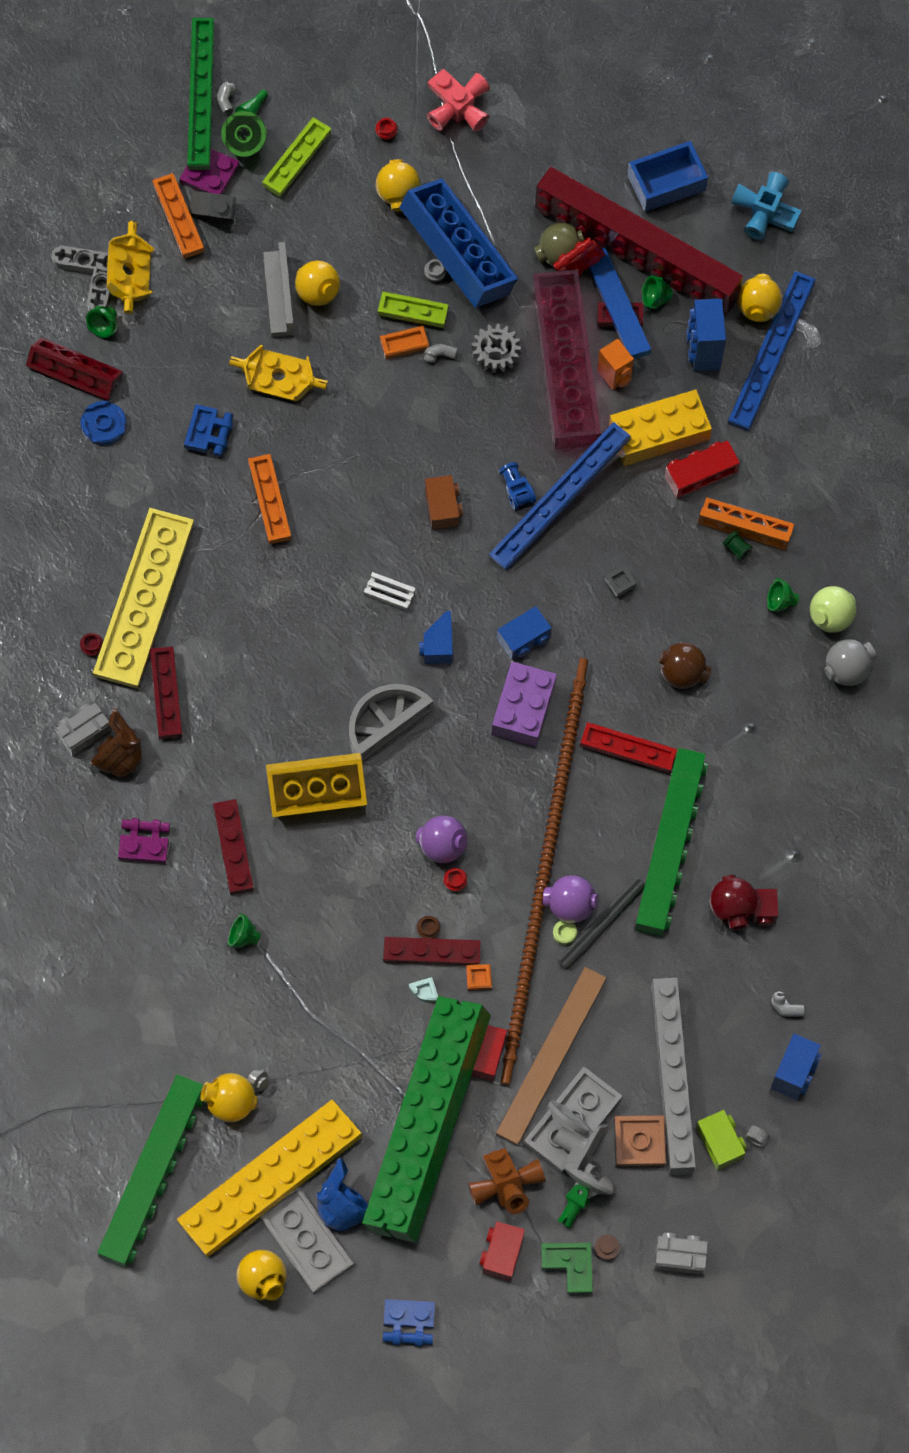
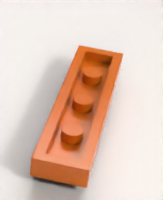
[152,173,204,259]
[248,454,291,544]

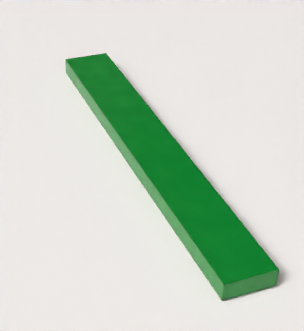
[187,18,214,170]

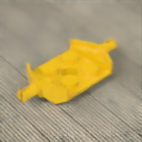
[106,221,154,314]
[229,345,328,402]

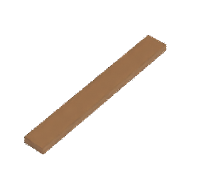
[496,967,606,1146]

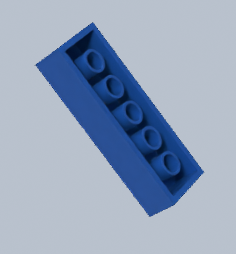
[400,178,518,308]

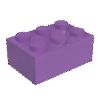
[491,661,557,747]

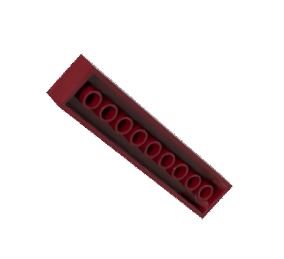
[535,166,743,316]

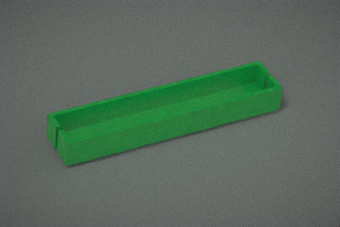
[362,996,491,1243]

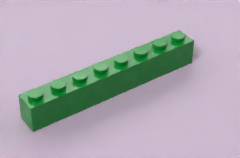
[634,747,708,937]
[97,1074,204,1269]

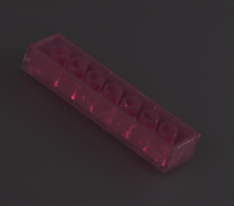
[532,270,601,450]

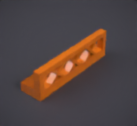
[698,497,794,551]

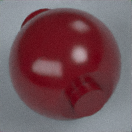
[710,875,758,930]

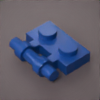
[184,404,233,457]
[383,1299,435,1346]

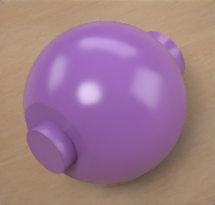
[416,815,467,863]
[543,875,598,923]

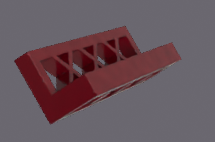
[26,337,123,400]

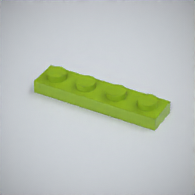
[262,117,331,197]

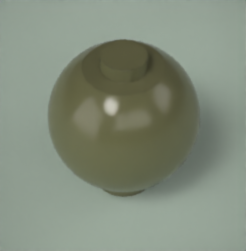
[534,223,585,266]

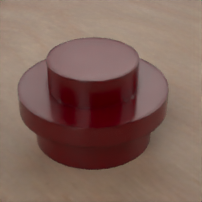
[80,633,103,656]

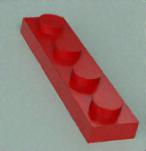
[580,722,677,773]

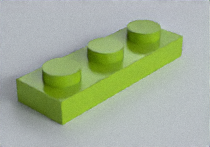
[378,291,449,328]

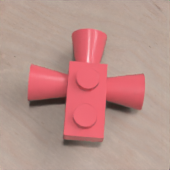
[427,69,490,132]

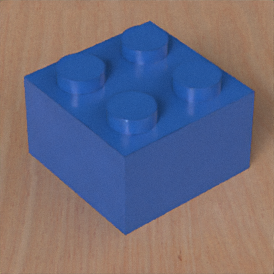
[770,1033,822,1100]

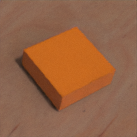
[466,964,492,991]

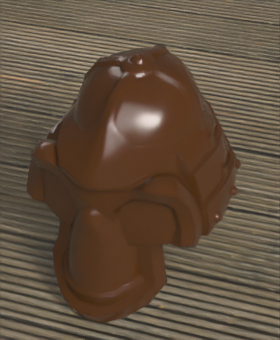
[89,707,142,777]

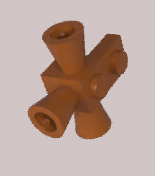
[468,1148,546,1214]

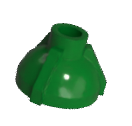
[642,275,673,309]
[86,306,117,338]
[767,578,799,612]
[227,913,261,948]

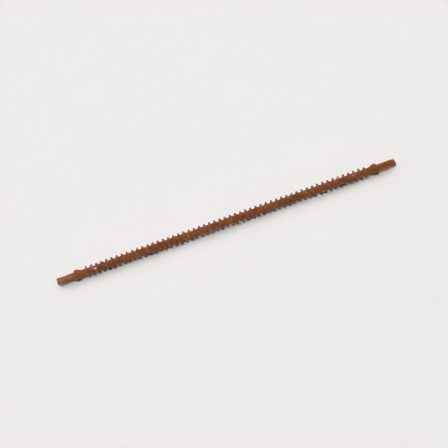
[500,658,588,1085]

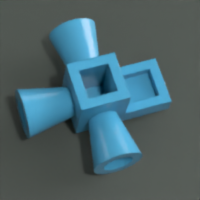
[731,172,802,240]

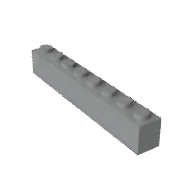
[651,977,695,1175]

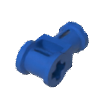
[499,462,536,510]

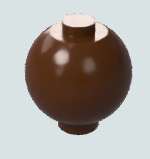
[658,642,712,689]

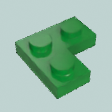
[541,1243,592,1294]

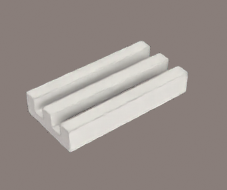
[364,572,416,611]

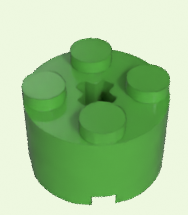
[221,111,267,157]

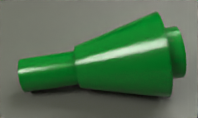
[235,89,268,115]

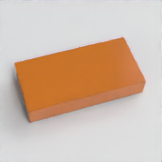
[380,326,429,359]

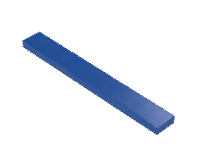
[727,271,816,432]
[489,422,631,571]

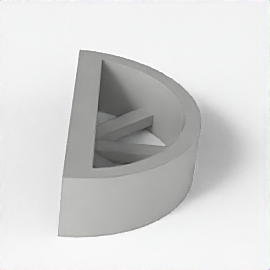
[349,684,433,761]

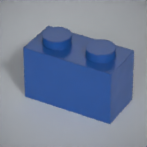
[497,606,552,660]

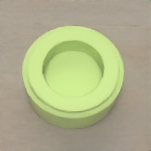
[553,921,577,945]

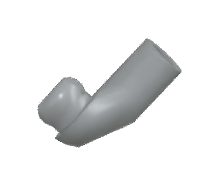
[216,82,236,115]

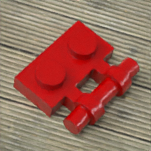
[553,237,606,281]

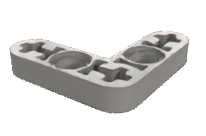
[52,246,111,311]

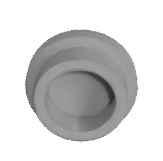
[424,259,447,282]
[247,1069,268,1093]

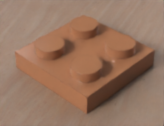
[614,1115,666,1166]

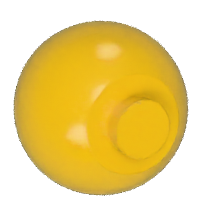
[376,159,420,211]
[295,260,340,306]
[737,274,783,322]
[201,1073,257,1122]
[237,1250,286,1301]

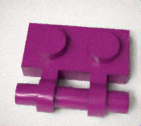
[118,818,170,864]

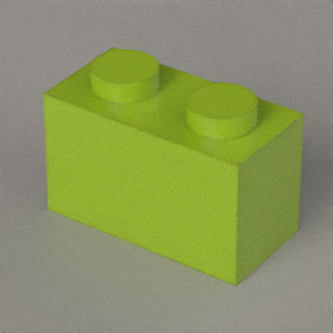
[696,1110,747,1171]

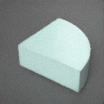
[409,977,438,1003]

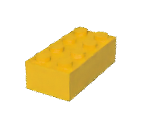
[609,389,712,466]
[266,753,367,817]

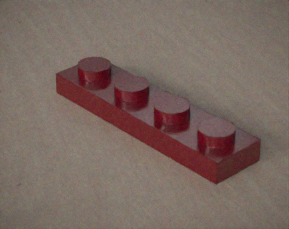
[150,646,182,739]
[213,799,254,895]
[383,936,480,966]

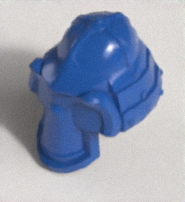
[317,1158,368,1231]

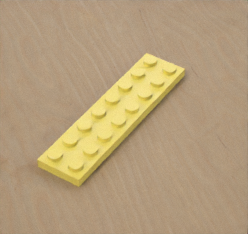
[93,508,194,689]

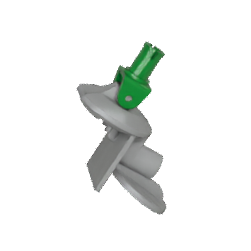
[548,1100,617,1228]

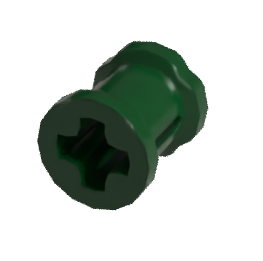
[722,531,753,561]

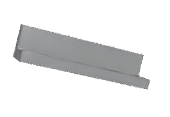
[263,242,294,337]

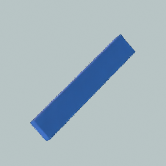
[589,248,651,359]

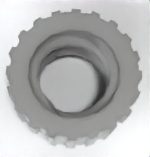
[746,1125,770,1148]

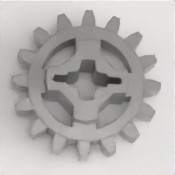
[472,324,521,373]

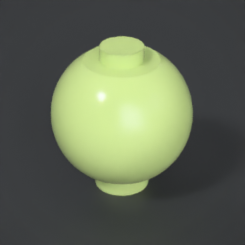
[810,586,856,633]

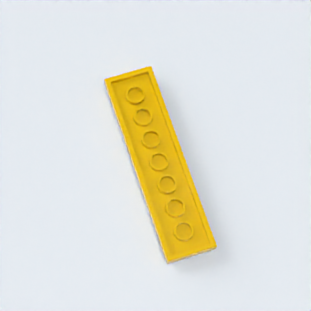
[177,1099,363,1258]

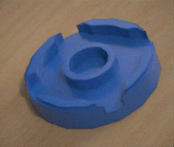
[80,401,127,446]

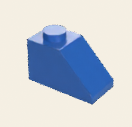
[419,611,453,664]

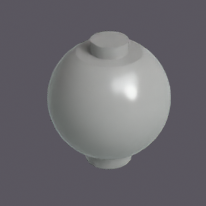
[824,639,877,686]

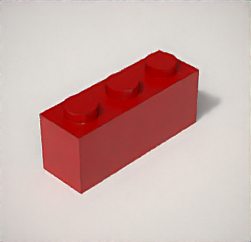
[665,440,740,498]

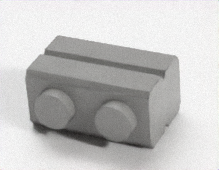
[55,703,112,756]
[654,1233,708,1275]

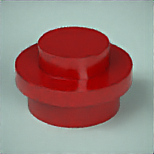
[375,118,397,140]
[443,868,467,892]

